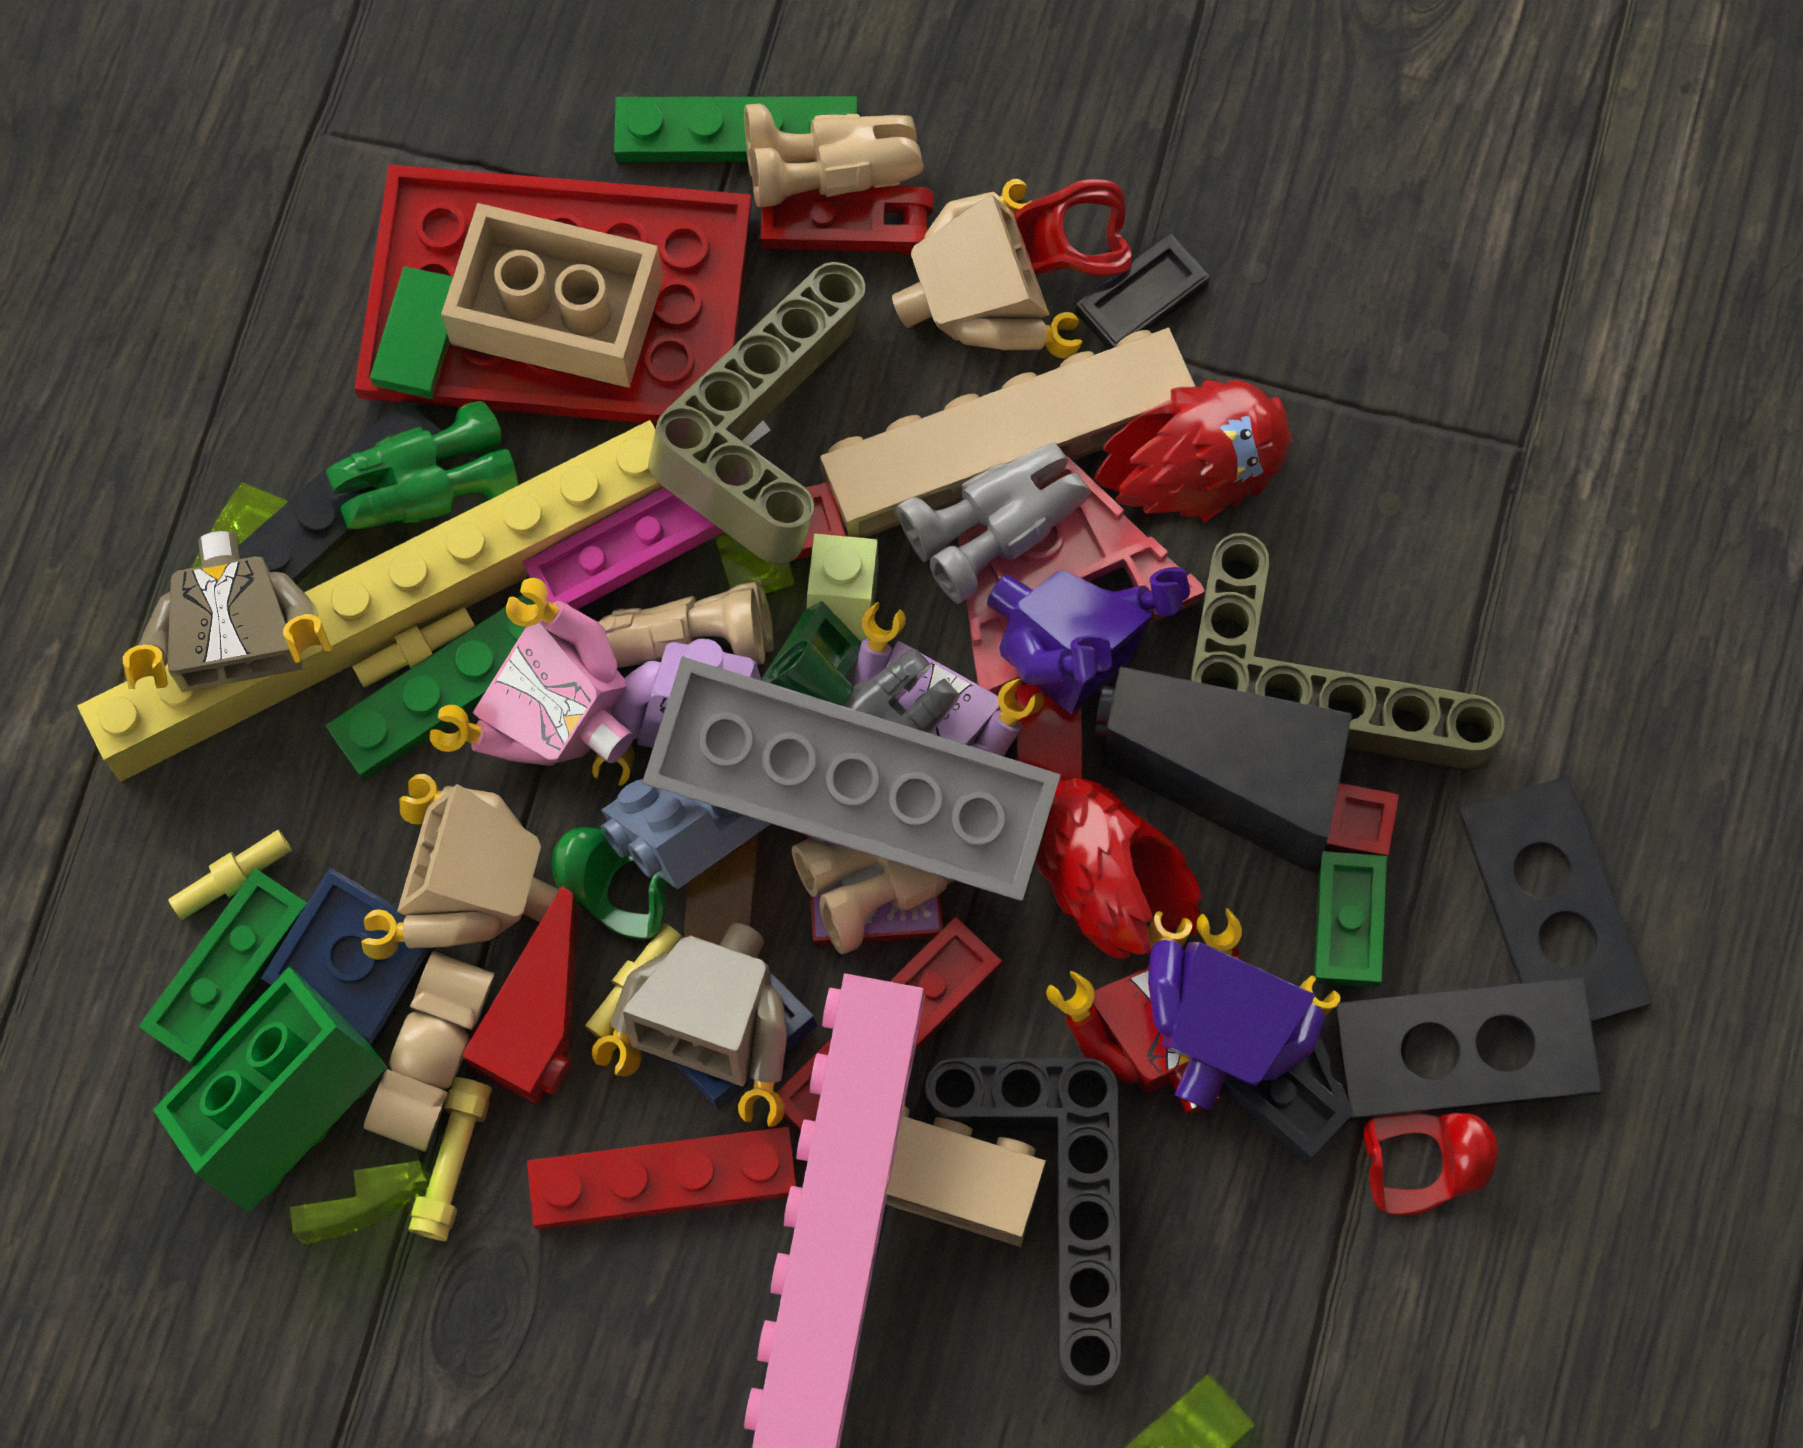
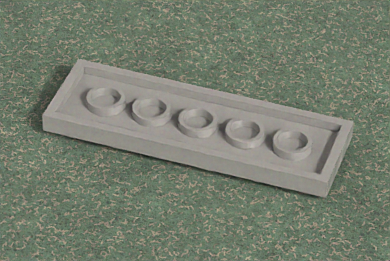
[642,656,1061,901]

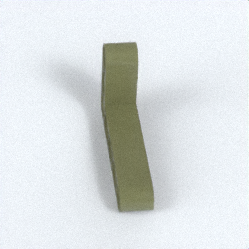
[648,262,865,564]
[1190,533,1505,769]

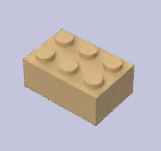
[441,203,664,388]

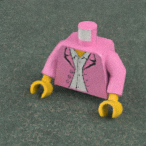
[430,578,634,766]

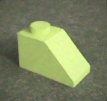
[806,534,879,682]

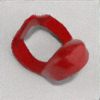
[1014,179,1132,276]
[1364,1113,1498,1216]

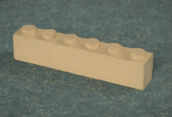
[820,328,1195,538]

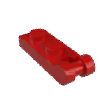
[761,186,934,257]

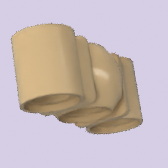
[363,950,495,1152]

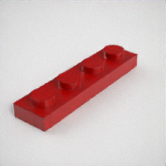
[776,917,1002,1132]
[527,1126,797,1230]

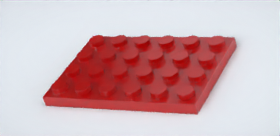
[355,164,752,424]

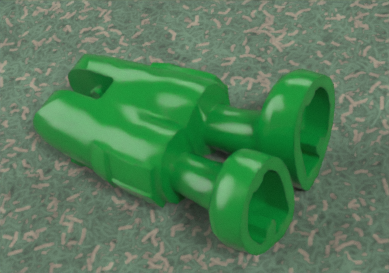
[326,401,518,530]

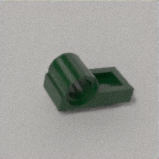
[761,601,862,706]

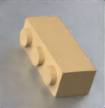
[886,1106,1046,1247]

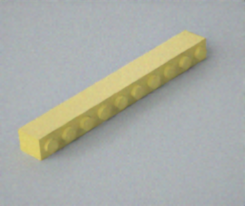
[77,420,663,782]

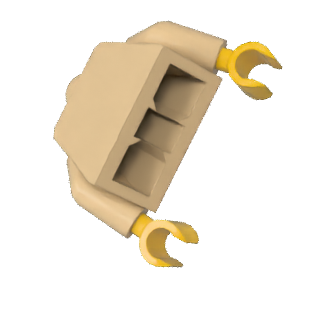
[892,179,1083,358]
[361,774,559,960]

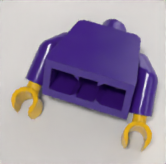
[1148,911,1340,1111]

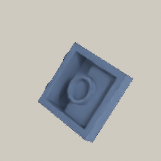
[601,779,770,889]

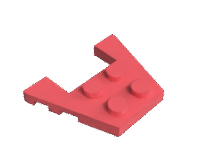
[958,456,1205,695]

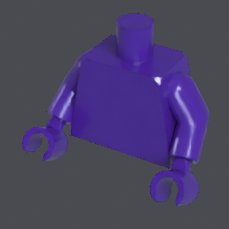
[987,567,1190,714]

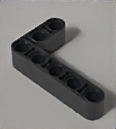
[925,1058,1121,1394]

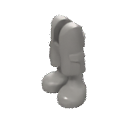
[896,442,1091,604]

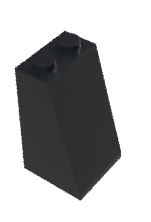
[1093,667,1352,872]

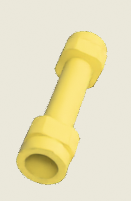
[408,1077,492,1241]

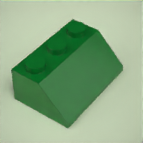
[153,967,387,1213]

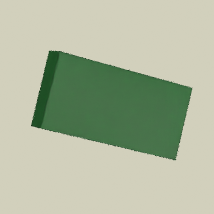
[370,266,453,399]

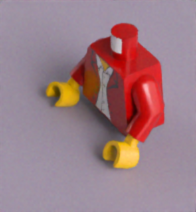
[1046,908,1242,1115]

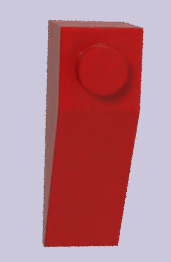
[461,887,579,1106]

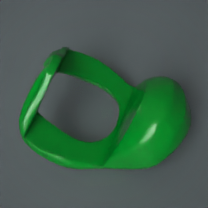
[551,827,671,940]

